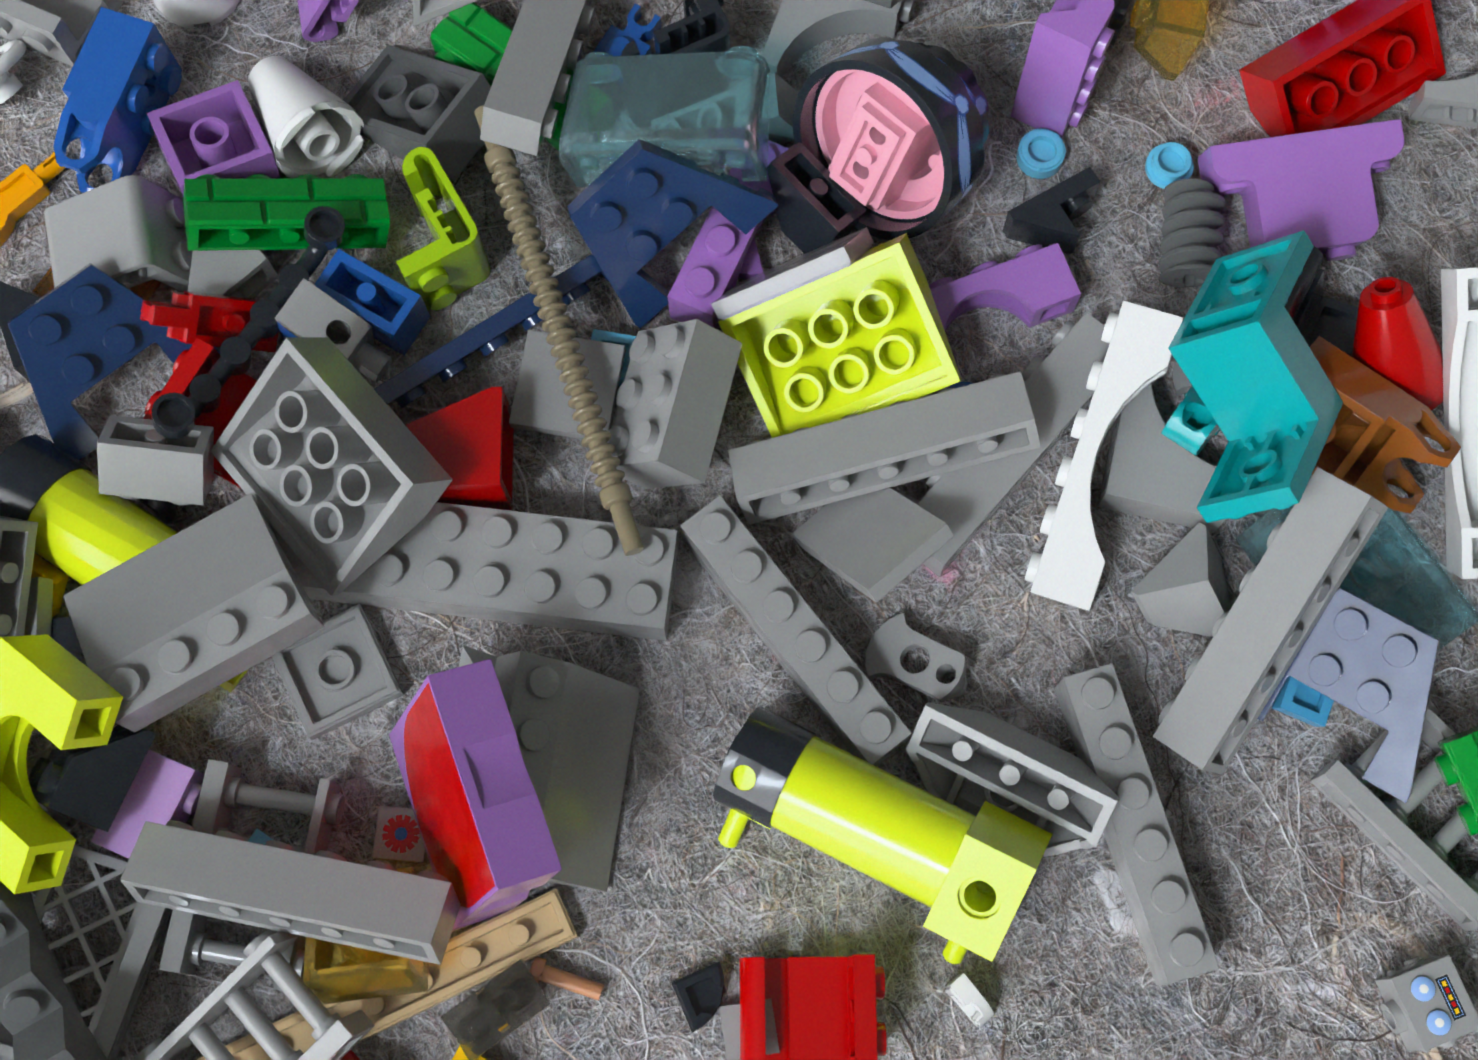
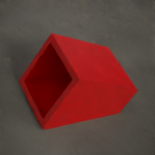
[405,386,514,511]

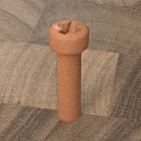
[528,956,604,1001]

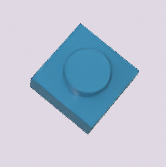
[1272,676,1334,727]

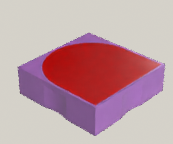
[389,659,562,931]

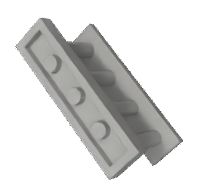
[1310,700,1478,932]
[159,759,345,991]
[134,930,375,1060]

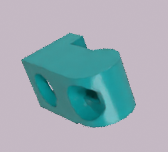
[1161,386,1221,456]

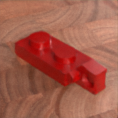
[140,291,279,352]

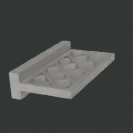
[0,845,173,1060]

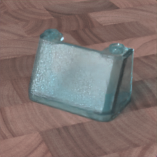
[559,46,770,187]

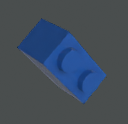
[314,249,431,356]

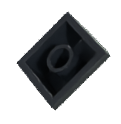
[28,725,156,832]

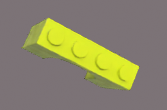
[0,634,123,894]

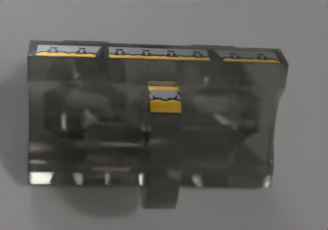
[441,959,552,1060]

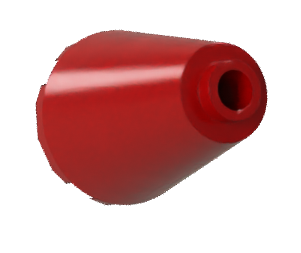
[1352,277,1443,411]

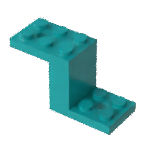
[1168,230,1343,523]

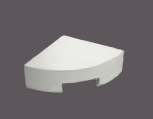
[945,973,994,1027]

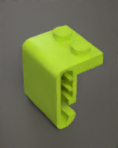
[396,147,491,310]

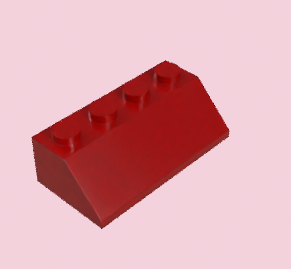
[1239,0,1446,137]

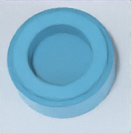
[1016,128,1066,179]

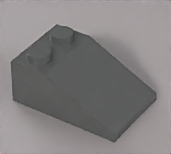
[343,45,491,182]

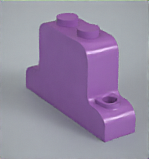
[1198,119,1404,261]

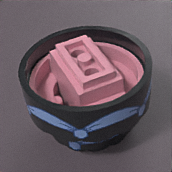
[793,37,989,240]

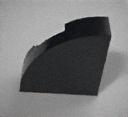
[672,961,724,1033]

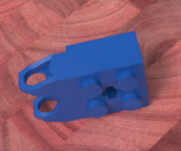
[54,7,182,193]

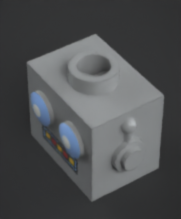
[1375,955,1478,1053]

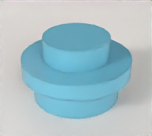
[1145,142,1194,189]

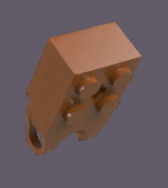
[1310,336,1461,514]

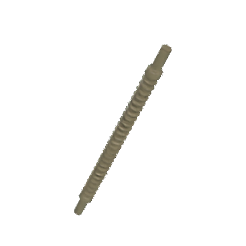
[474,105,644,556]

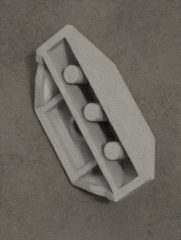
[906,702,1119,857]

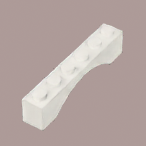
[1441,266,1478,579]
[1025,301,1183,612]

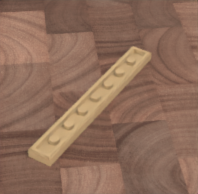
[197,888,579,1060]

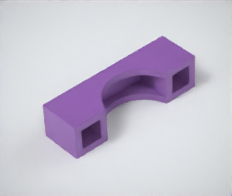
[667,132,789,329]
[929,243,1081,332]

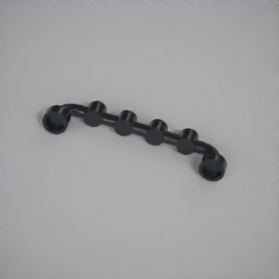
[152,206,345,439]

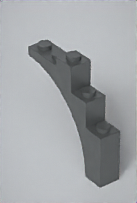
[0,881,108,1060]

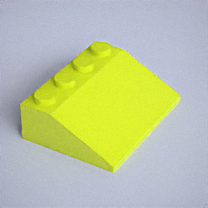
[718,233,961,438]

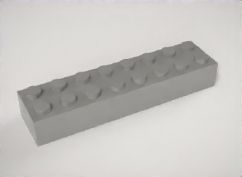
[270,502,680,641]

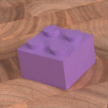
[147,80,281,198]

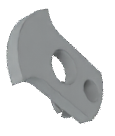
[865,613,968,703]

